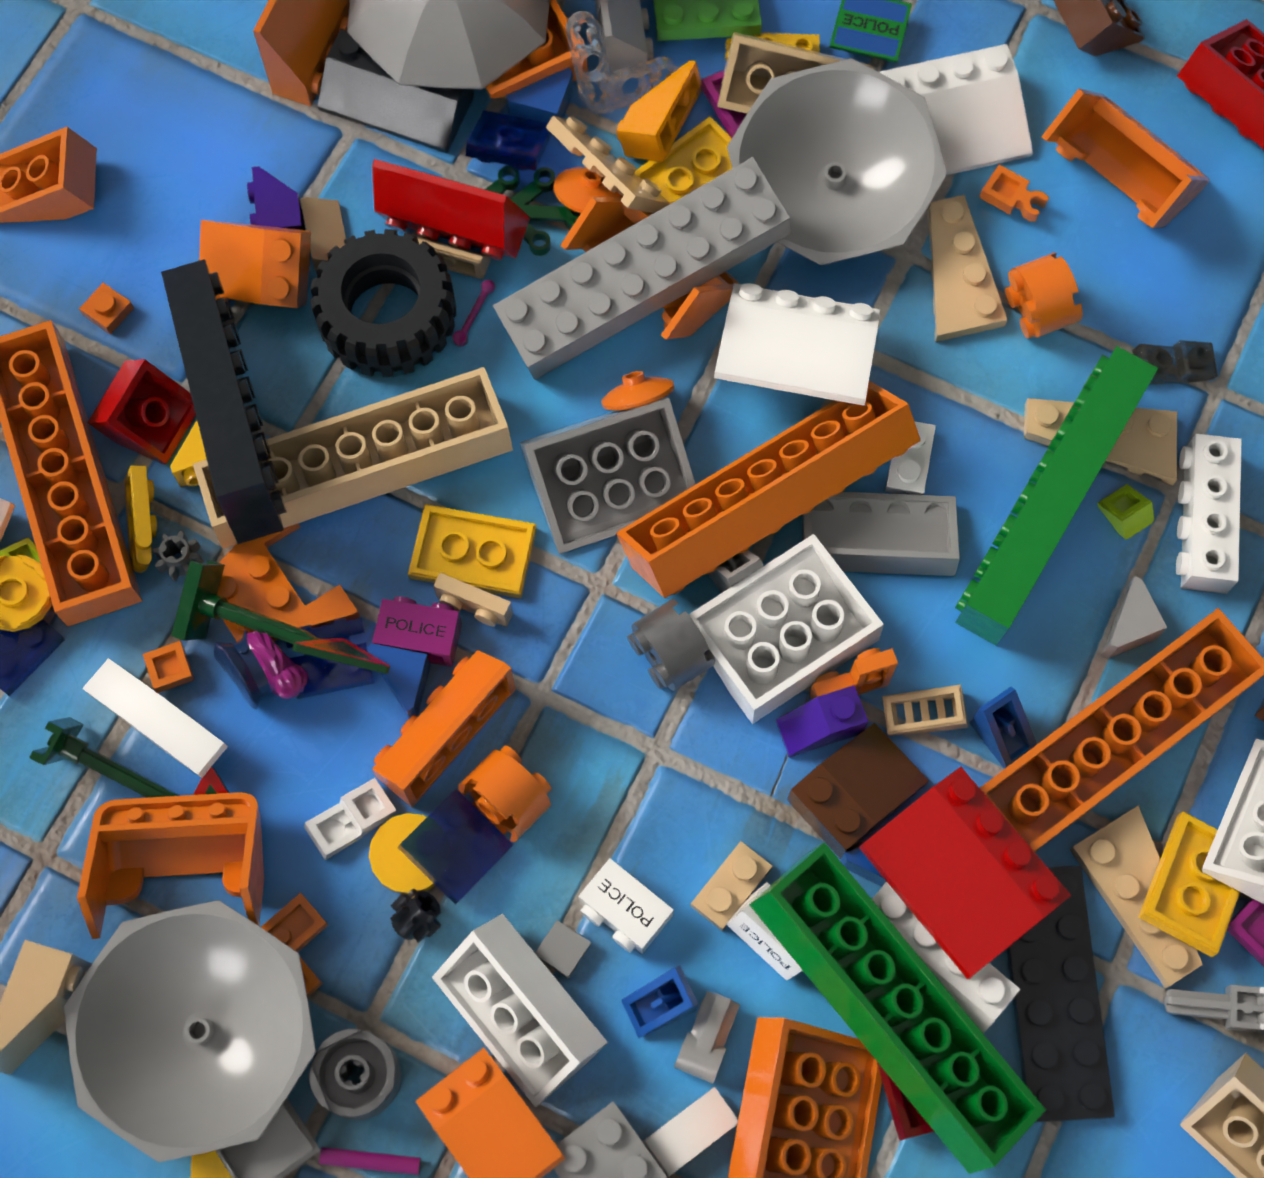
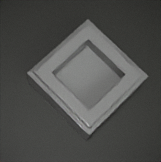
[535,920,591,979]

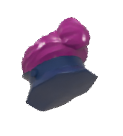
[214,630,309,710]

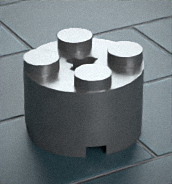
[627,599,714,691]
[309,1029,401,1120]

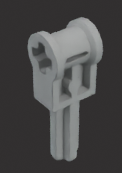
[1164,985,1264,1034]

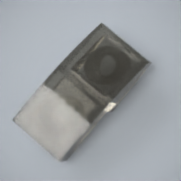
[1132,340,1218,384]

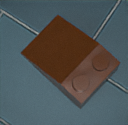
[787,723,929,859]

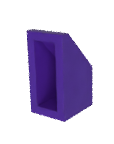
[776,685,868,758]

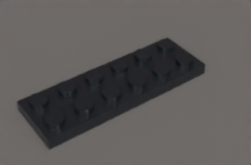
[1007,866,1115,1123]

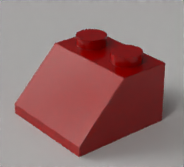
[87,359,196,464]

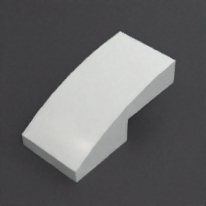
[304,778,396,860]
[643,1087,738,1177]

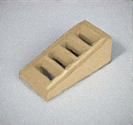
[882,684,969,736]

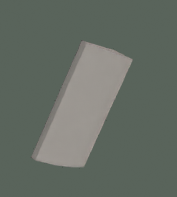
[802,492,960,576]

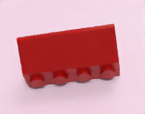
[372,159,530,260]

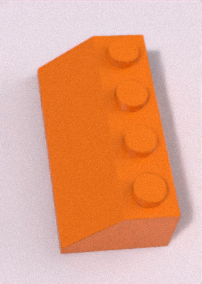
[372,650,516,808]

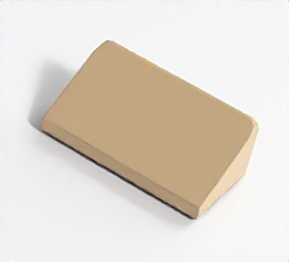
[300,197,346,271]
[417,237,491,279]

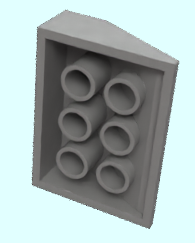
[520,397,696,554]

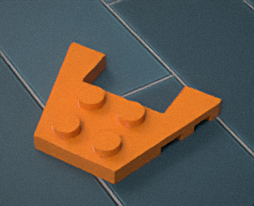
[217,523,360,641]

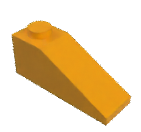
[617,60,702,162]

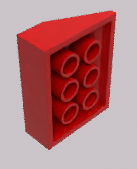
[1177,19,1264,149]
[859,767,1071,980]

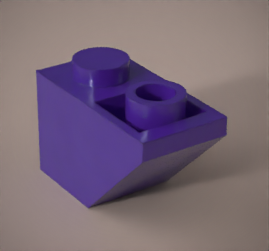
[247,166,306,230]

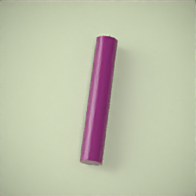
[319,1147,421,1175]

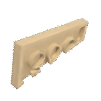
[546,115,669,213]
[928,195,1007,342]
[1024,398,1177,486]
[1070,806,1203,988]

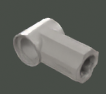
[674,991,740,1084]

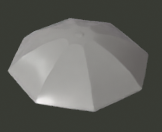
[347,0,550,89]
[727,58,947,265]
[64,900,316,1163]

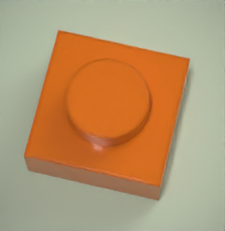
[79,282,134,335]
[142,641,195,693]

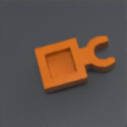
[979,164,1049,222]

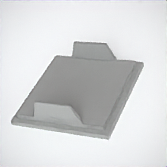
[215,1098,321,1178]

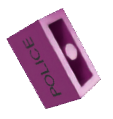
[372,596,462,667]

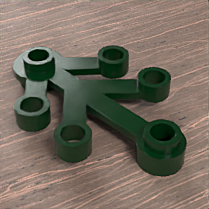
[485,166,579,256]

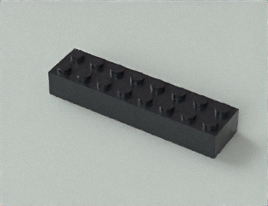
[161,259,287,544]

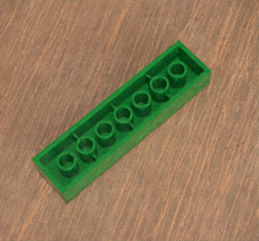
[955,346,1158,646]
[749,842,1046,1174]

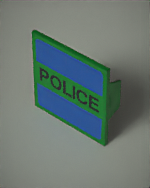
[829,0,912,63]

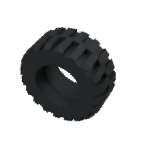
[310,229,456,377]

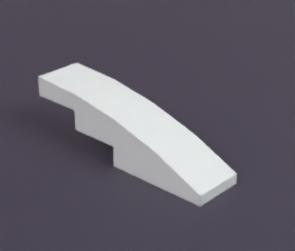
[82,658,228,778]

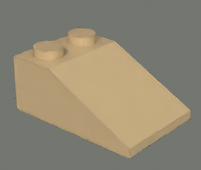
[0,940,92,1075]

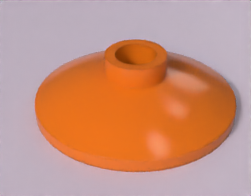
[553,167,623,213]
[601,371,675,411]

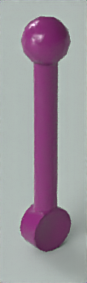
[453,279,495,347]

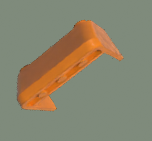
[1041,88,1210,229]
[560,197,739,340]
[77,792,264,939]

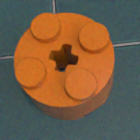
[1005,252,1083,339]
[458,745,552,842]

